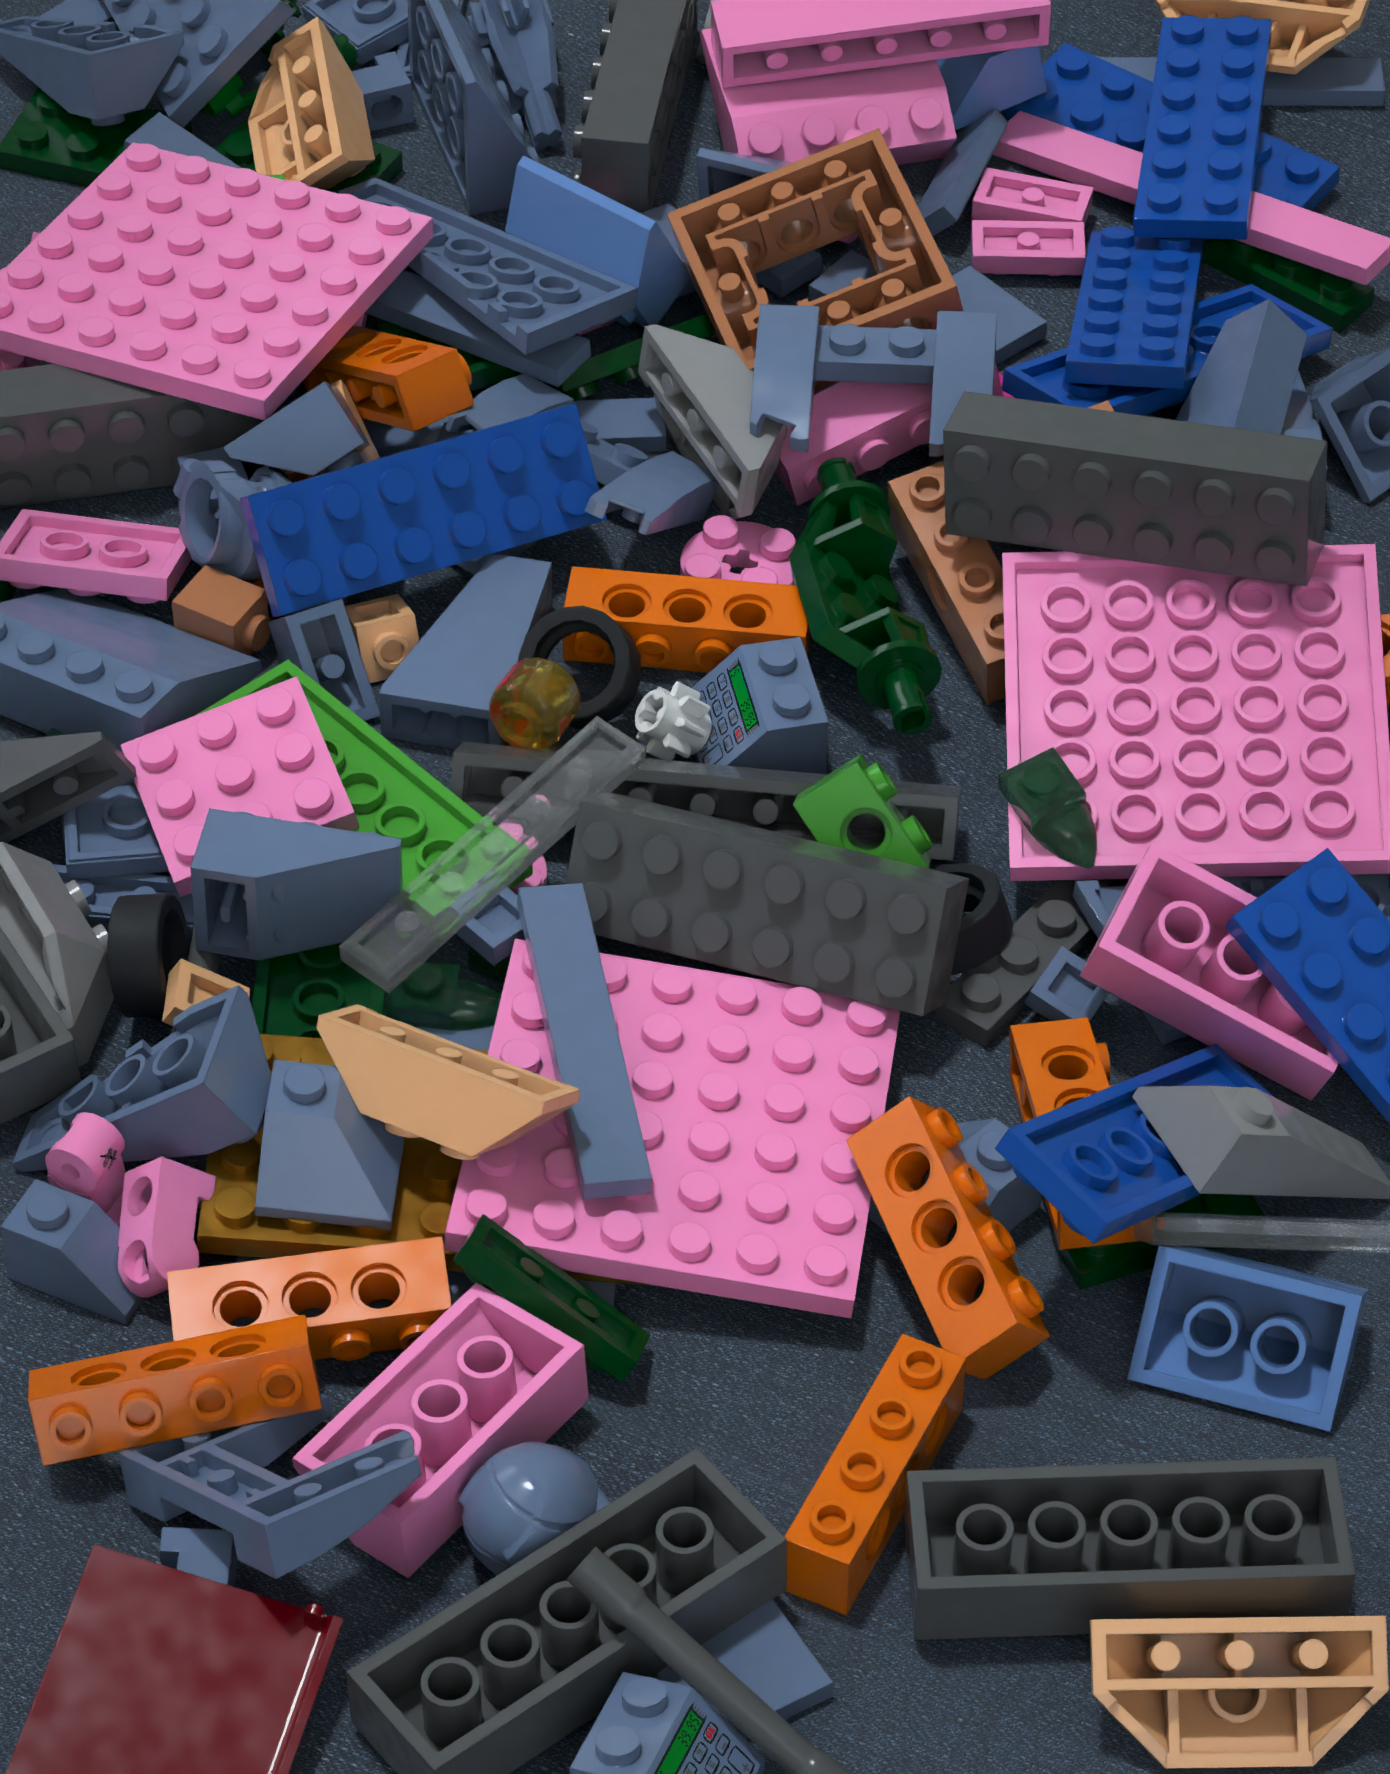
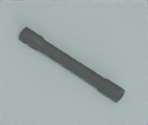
[567,1546,851,1774]

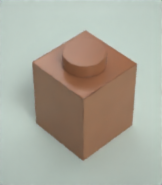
[172,565,271,656]

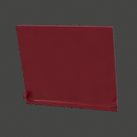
[5,1544,344,1774]

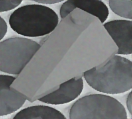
[1132,1086,1390,1199]

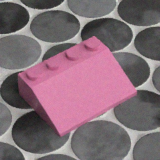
[700,28,957,165]

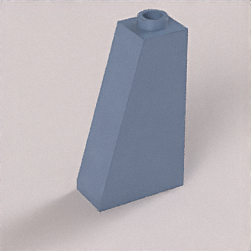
[1175,299,1307,435]
[379,553,553,749]

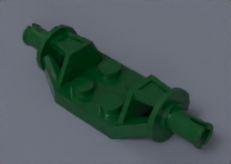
[789,457,942,735]

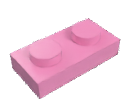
[971,167,1094,226]
[971,220,1086,276]

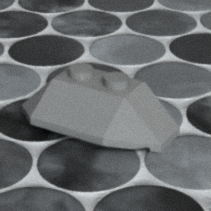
[638,324,788,519]
[0,842,114,1067]

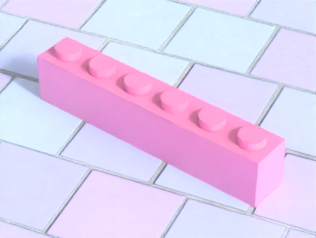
[711,0,1051,88]

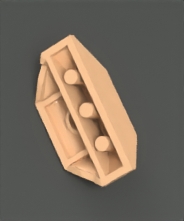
[1154,0,1370,75]
[248,17,375,190]
[317,1004,581,1160]
[1090,1616,1389,1768]

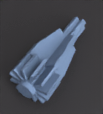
[468,0,563,151]

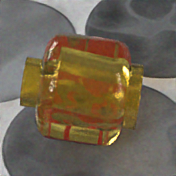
[489,657,580,749]

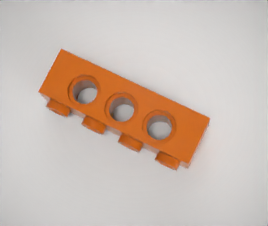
[303,325,474,432]
[563,566,811,673]
[1009,1017,1141,1250]
[846,1096,1050,1380]
[167,1236,451,1361]
[28,1314,322,1466]
[785,1333,966,1616]

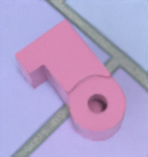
[45,1112,126,1226]
[117,1156,216,1298]

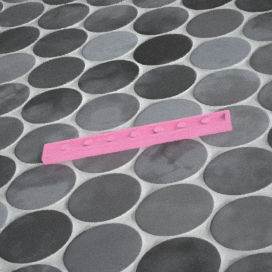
[992,111,1390,285]

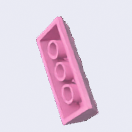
[292,1283,589,1578]

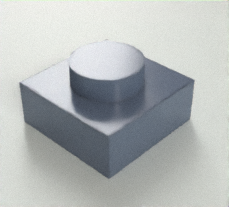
[755,250,822,298]
[451,881,525,966]
[1024,946,1110,1022]

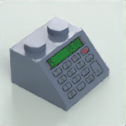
[692,637,829,775]
[569,1672,765,1774]

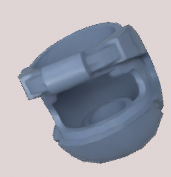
[173,458,294,583]
[458,1441,611,1575]

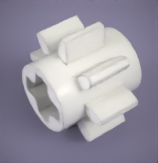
[635,681,712,761]

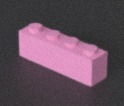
[775,364,1004,506]

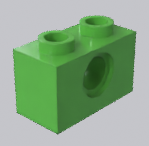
[793,754,934,869]

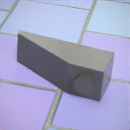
[0,731,137,843]

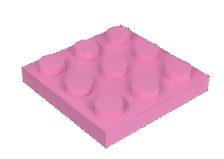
[120,676,360,897]

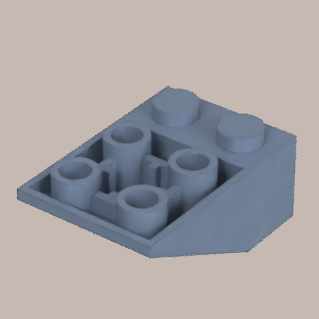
[190,808,403,961]

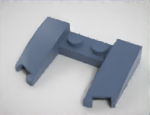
[750,304,997,457]
[445,373,719,535]
[118,1394,421,1579]

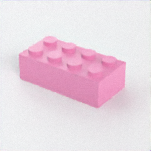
[1079,841,1339,1101]

